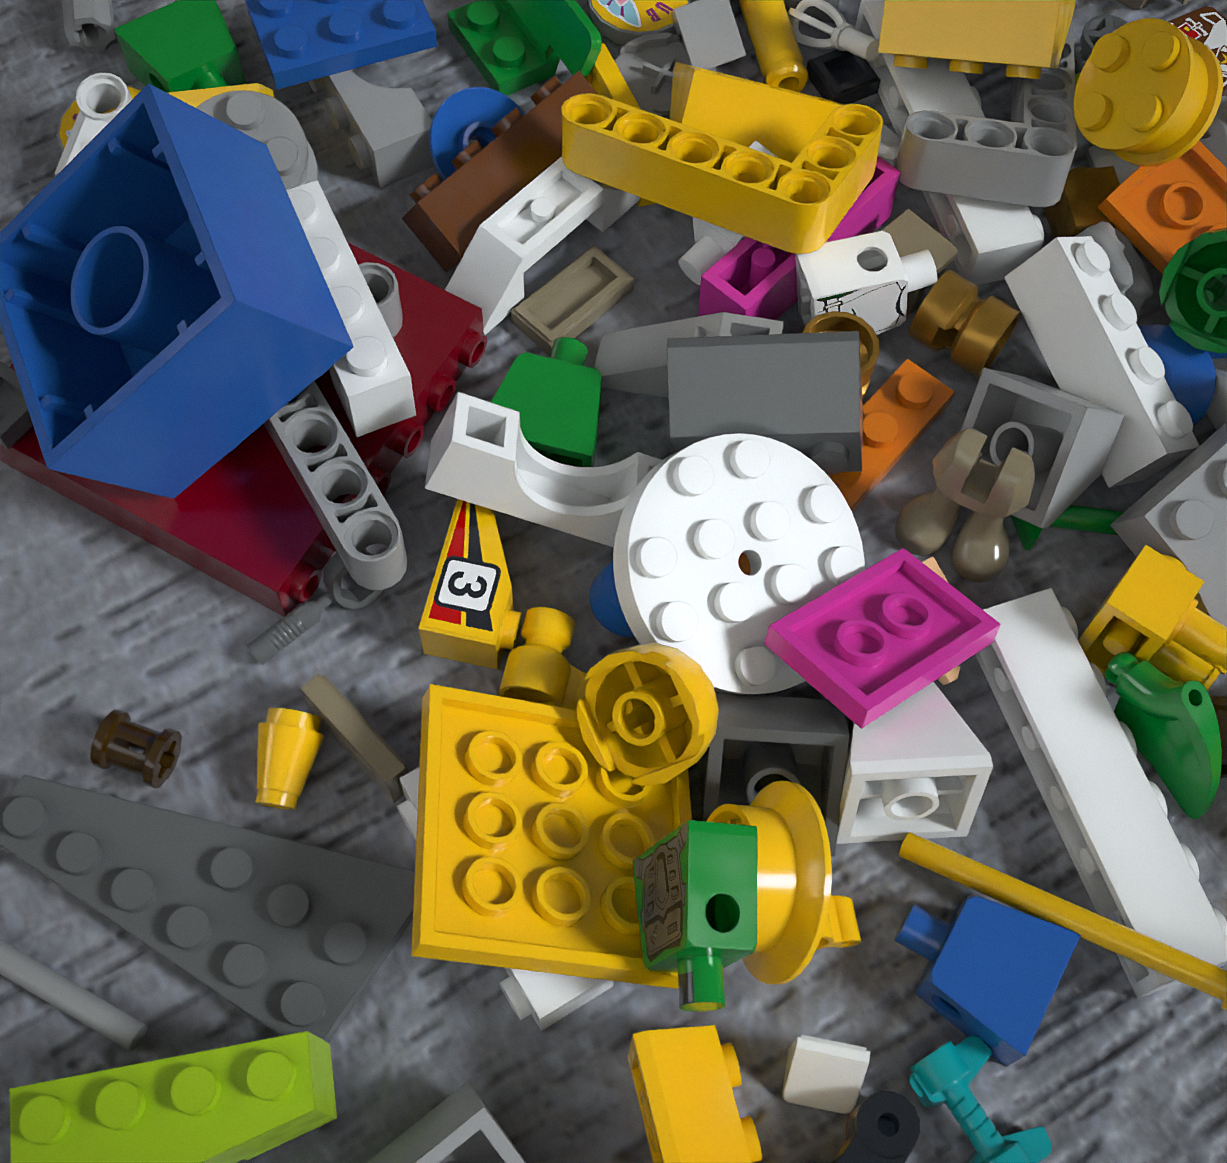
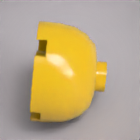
[577,642,719,786]

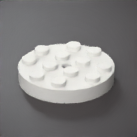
[613,433,865,695]

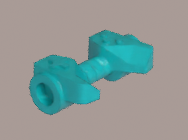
[908,1036,1052,1163]

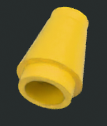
[255,708,325,810]

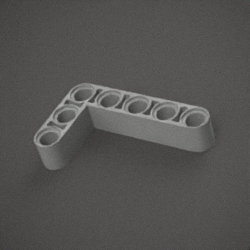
[895,20,1077,207]
[263,262,407,590]

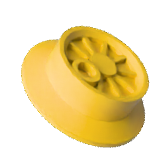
[706,781,832,985]

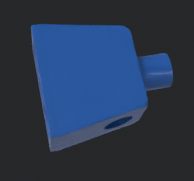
[894,895,1081,1067]

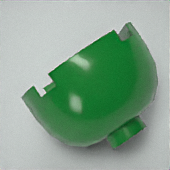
[1159,227,1227,354]

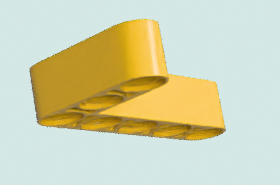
[561,93,883,254]

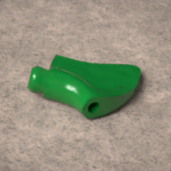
[1105,652,1222,820]

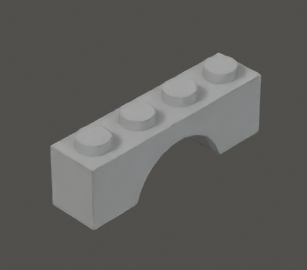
[308,69,435,188]

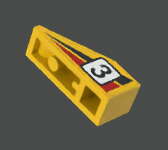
[418,499,522,670]

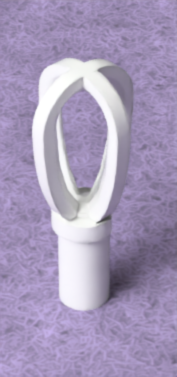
[788,0,880,61]

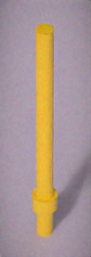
[899,832,1227,1011]

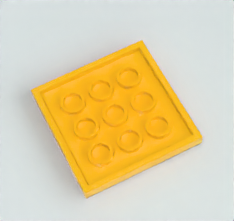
[411,684,692,989]

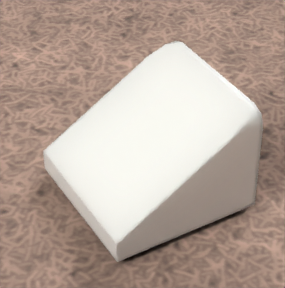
[782,1034,870,1114]

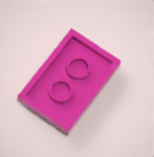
[764,548,1001,729]

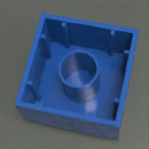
[0,83,354,499]

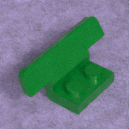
[447,0,602,96]

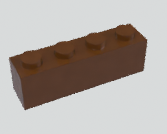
[402,70,598,273]

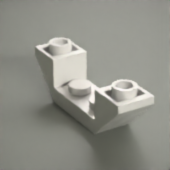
[445,157,640,335]

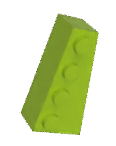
[9,1031,337,1163]

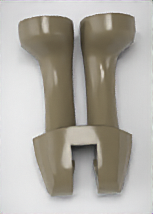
[895,428,1035,583]

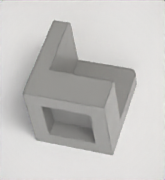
[671,0,746,70]

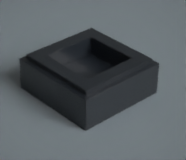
[806,49,881,105]

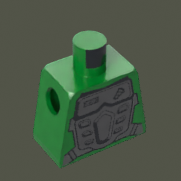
[633,820,758,1012]

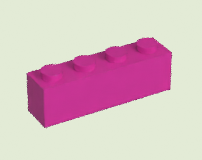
[698,156,901,320]

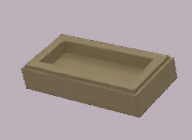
[510,244,634,355]
[300,673,409,803]

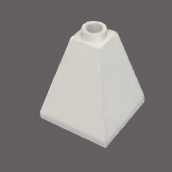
[836,682,993,844]

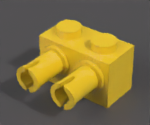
[1078,545,1227,691]

